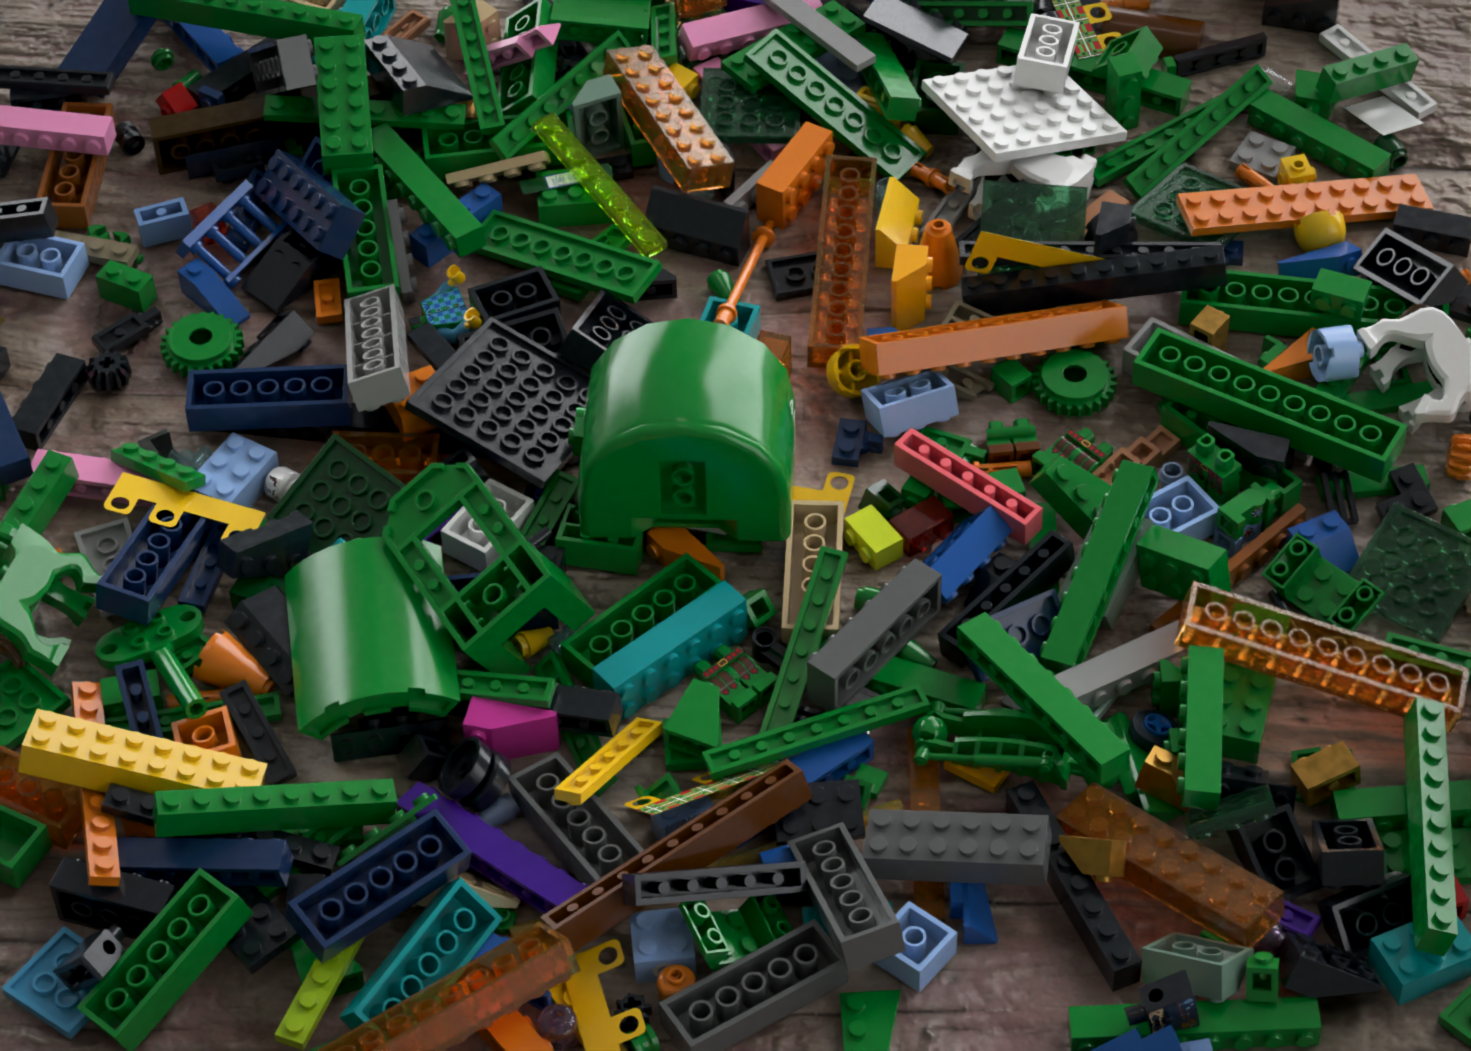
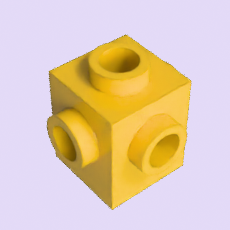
[1277,154,1317,185]

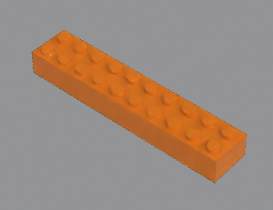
[858,300,1129,379]

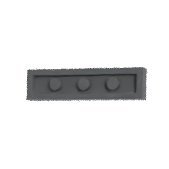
[387,199,419,304]

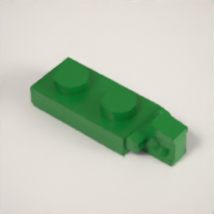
[919,426,988,464]

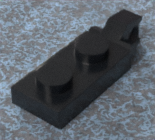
[91,306,163,354]

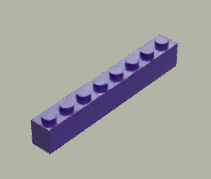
[396,781,589,914]

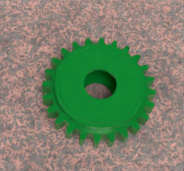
[160,311,245,378]
[1032,348,1117,418]

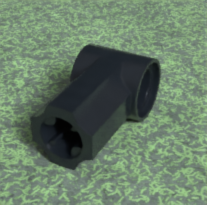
[752,626,788,671]

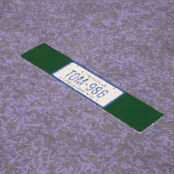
[519,163,613,194]

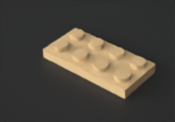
[445,150,551,190]

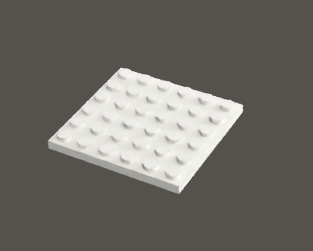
[921,65,1127,162]

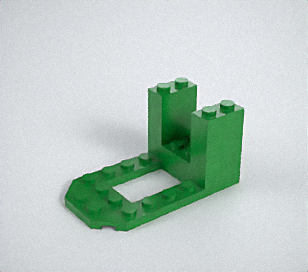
[382,462,596,675]

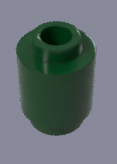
[1373,133,1408,170]

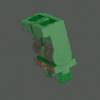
[1032,427,1113,476]
[1187,433,1242,507]
[694,644,778,725]

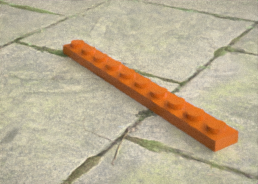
[71,681,121,886]

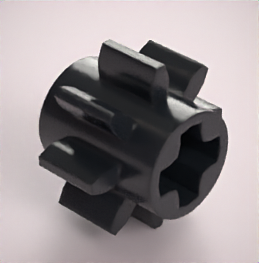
[614,993,652,1031]

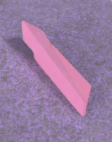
[463,23,561,78]

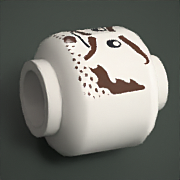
[264,466,301,502]

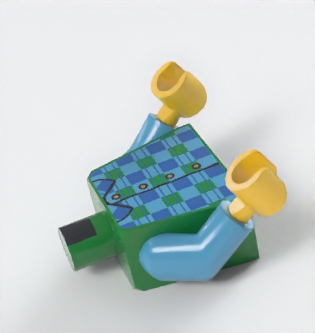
[408,264,482,344]

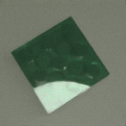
[1183,784,1276,840]

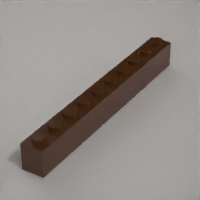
[540,759,813,957]

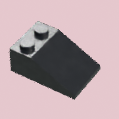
[1226,803,1325,901]

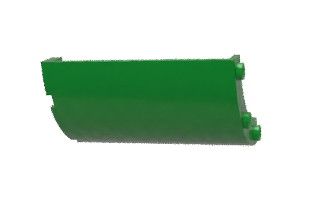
[284,537,460,740]

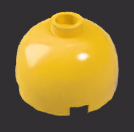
[1293,210,1346,253]
[826,344,880,399]

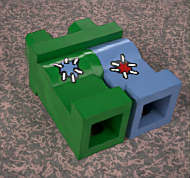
[1213,482,1281,558]

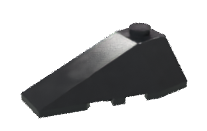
[232,310,315,369]

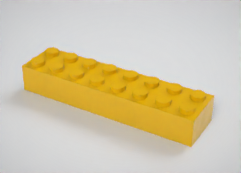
[18,709,267,794]

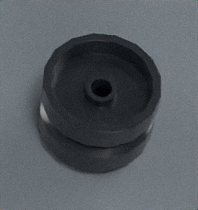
[438,736,511,813]

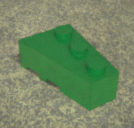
[1029,455,1111,540]
[555,502,643,575]

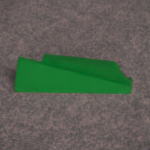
[1102,712,1185,827]

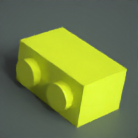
[843,504,903,571]

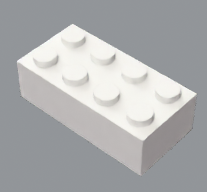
[1013,13,1080,94]

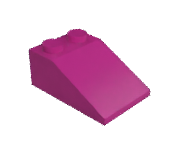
[463,696,560,760]

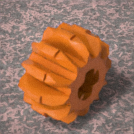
[1445,433,1471,481]

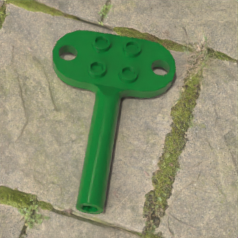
[94,604,208,719]

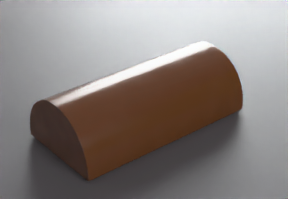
[1100,6,1205,59]

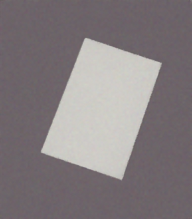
[1344,96,1423,136]

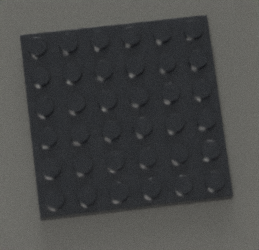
[404,317,591,489]

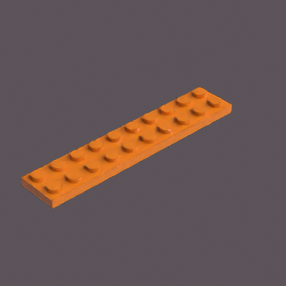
[1176,174,1434,236]

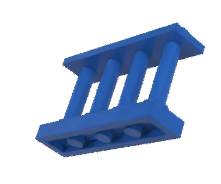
[176,179,289,289]

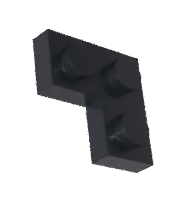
[1375,463,1438,531]

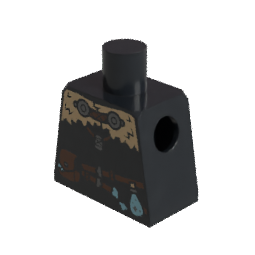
[1124,970,1200,1034]

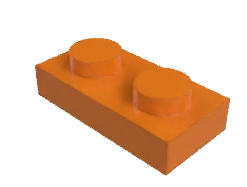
[313,278,343,325]

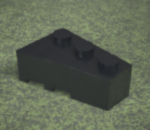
[1261,0,1340,34]
[216,510,313,579]

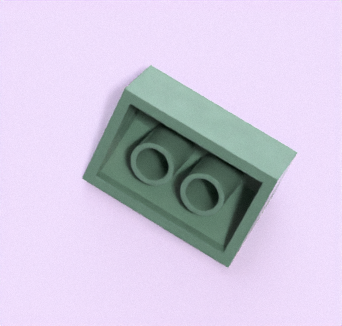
[572,74,625,161]
[1142,931,1254,1003]

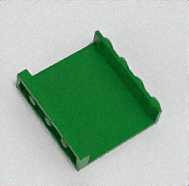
[550,0,651,48]

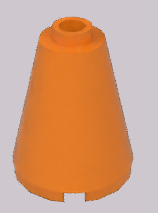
[919,219,963,290]
[193,629,276,695]

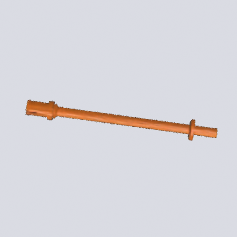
[713,220,775,325]

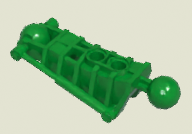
[911,701,1120,791]

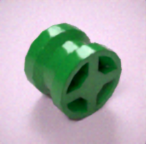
[625,1023,661,1051]

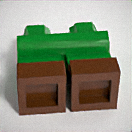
[985,418,1041,465]

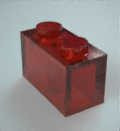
[889,495,954,558]

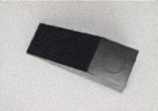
[1207,421,1290,481]

